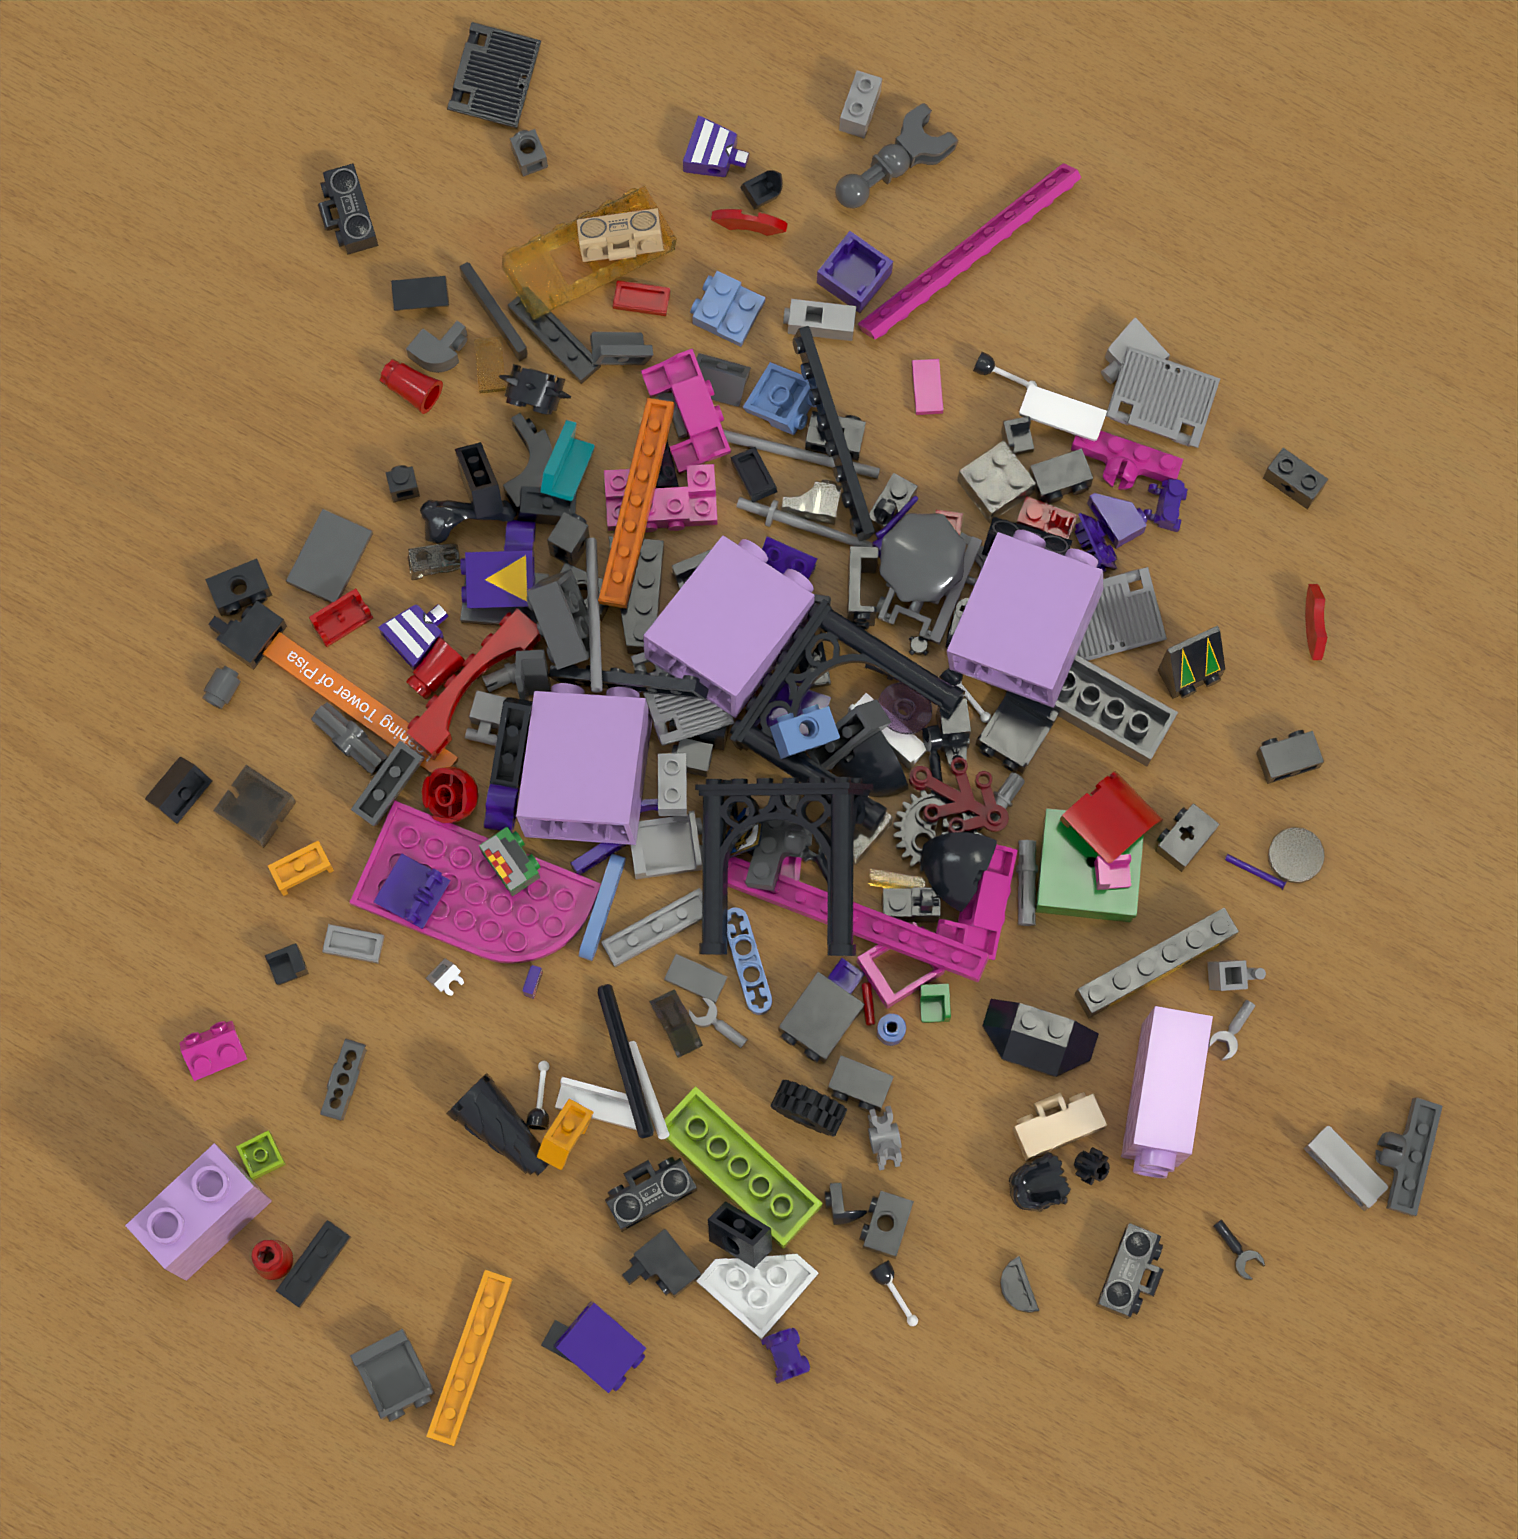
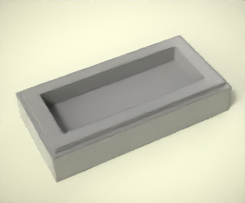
[322,924,384,964]

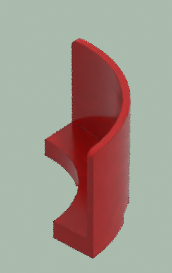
[1060,771,1163,864]

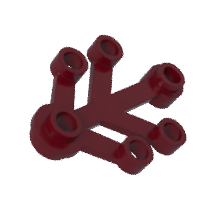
[909,757,1009,833]

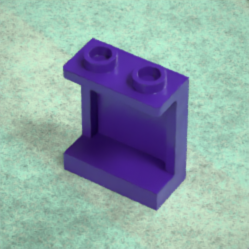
[553,1301,646,1393]

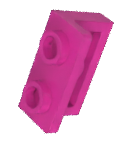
[180,1021,247,1081]

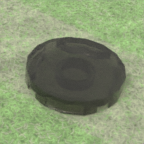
[1268,827,1324,884]

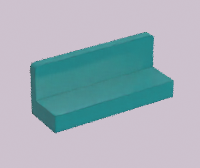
[541,420,595,501]

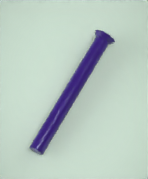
[1225,854,1287,890]

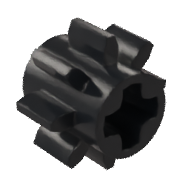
[1074,1147,1110,1185]

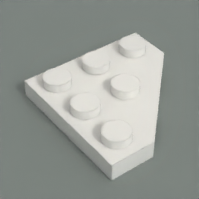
[696,1254,819,1339]

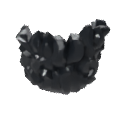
[1009,1152,1071,1212]

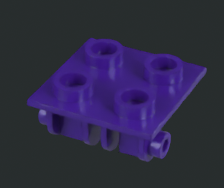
[1075,513,1117,573]
[762,536,818,580]
[373,854,451,929]

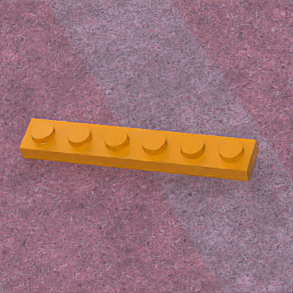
[426,1270,513,1447]

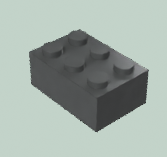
[526,569,590,669]

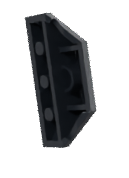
[982,999,1099,1077]

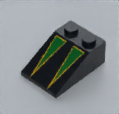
[1158,625,1226,699]

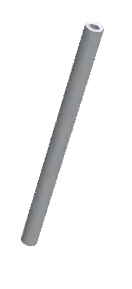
[723,430,880,479]
[586,538,603,692]

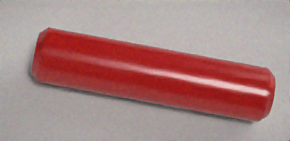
[862,983,875,1026]

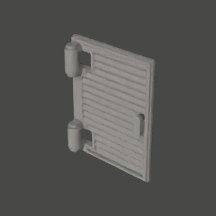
[1106,346,1220,448]
[1076,567,1167,661]
[631,652,734,746]

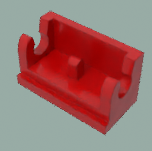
[309,588,374,647]

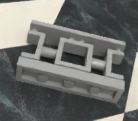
[877,533,982,645]

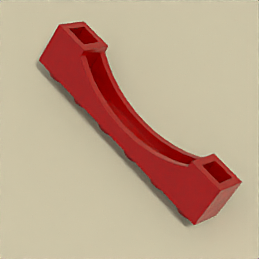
[406,609,543,760]

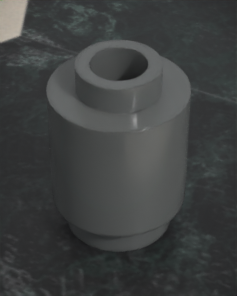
[202,666,241,709]

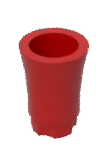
[379,359,443,414]
[406,637,465,700]
[251,1240,293,1280]

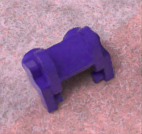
[1143,479,1188,532]
[761,1328,810,1384]

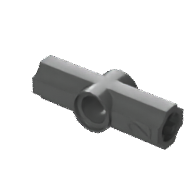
[311,702,388,776]

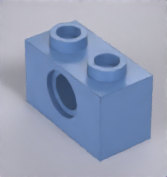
[770,704,840,759]

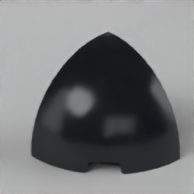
[832,731,908,797]
[922,832,997,912]

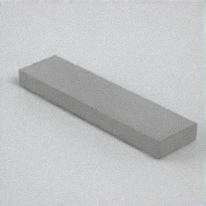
[601,888,702,967]

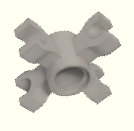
[868,1106,902,1170]

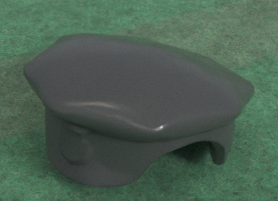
[880,513,966,602]

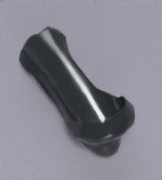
[420,500,517,544]

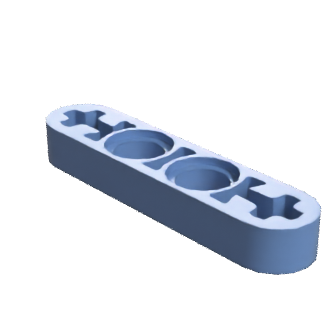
[579,854,626,961]
[727,908,772,1015]

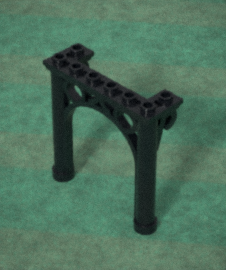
[730,599,965,832]
[695,777,873,956]

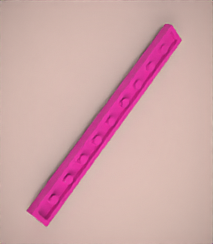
[858,163,1081,339]
[728,857,989,982]

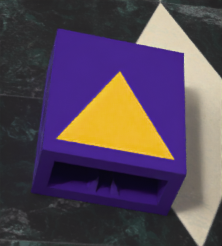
[461,550,535,609]

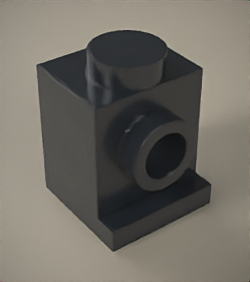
[386,465,420,503]

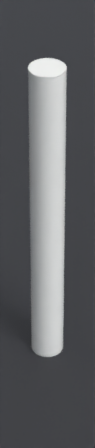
[629,1041,669,1139]

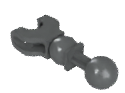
[835,103,959,209]

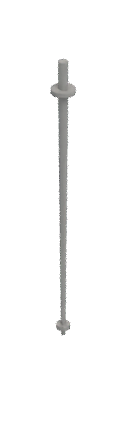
[736,497,977,586]

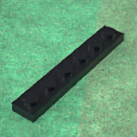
[548,664,709,699]

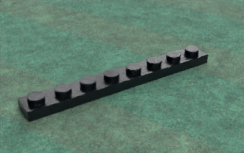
[792,326,875,542]

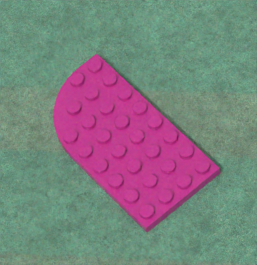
[349,800,601,964]

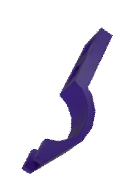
[571,799,672,875]

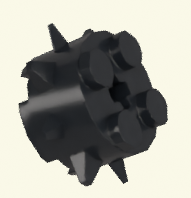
[499,364,571,415]

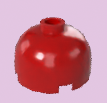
[421,767,479,823]

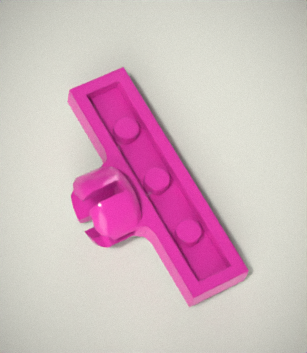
[1071,430,1184,490]

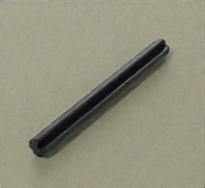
[597,984,654,1139]

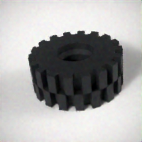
[770,1080,847,1137]

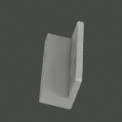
[1304,1126,1388,1211]

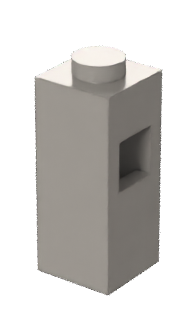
[783,299,856,341]

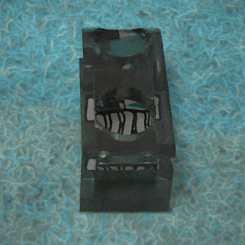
[407,544,461,580]

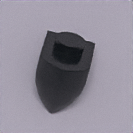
[740,170,783,210]
[824,1183,867,1225]

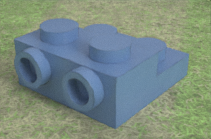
[690,271,765,347]
[743,362,816,435]

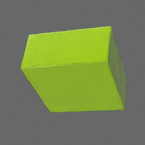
[236,1130,286,1180]

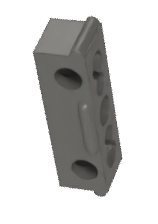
[320,1039,367,1121]

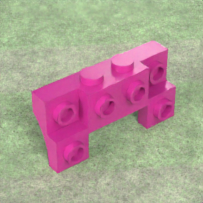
[641,349,731,474]
[604,464,717,532]
[936,845,1017,960]

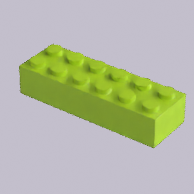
[664,1086,823,1249]

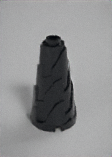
[446,1073,549,1176]

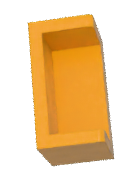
[268,840,334,896]
[537,1099,594,1170]

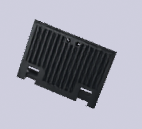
[447,22,541,128]

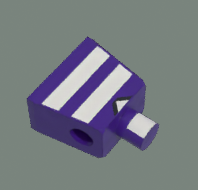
[683,116,749,177]
[378,604,449,670]

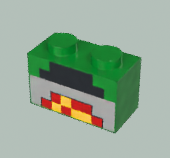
[479,827,541,897]

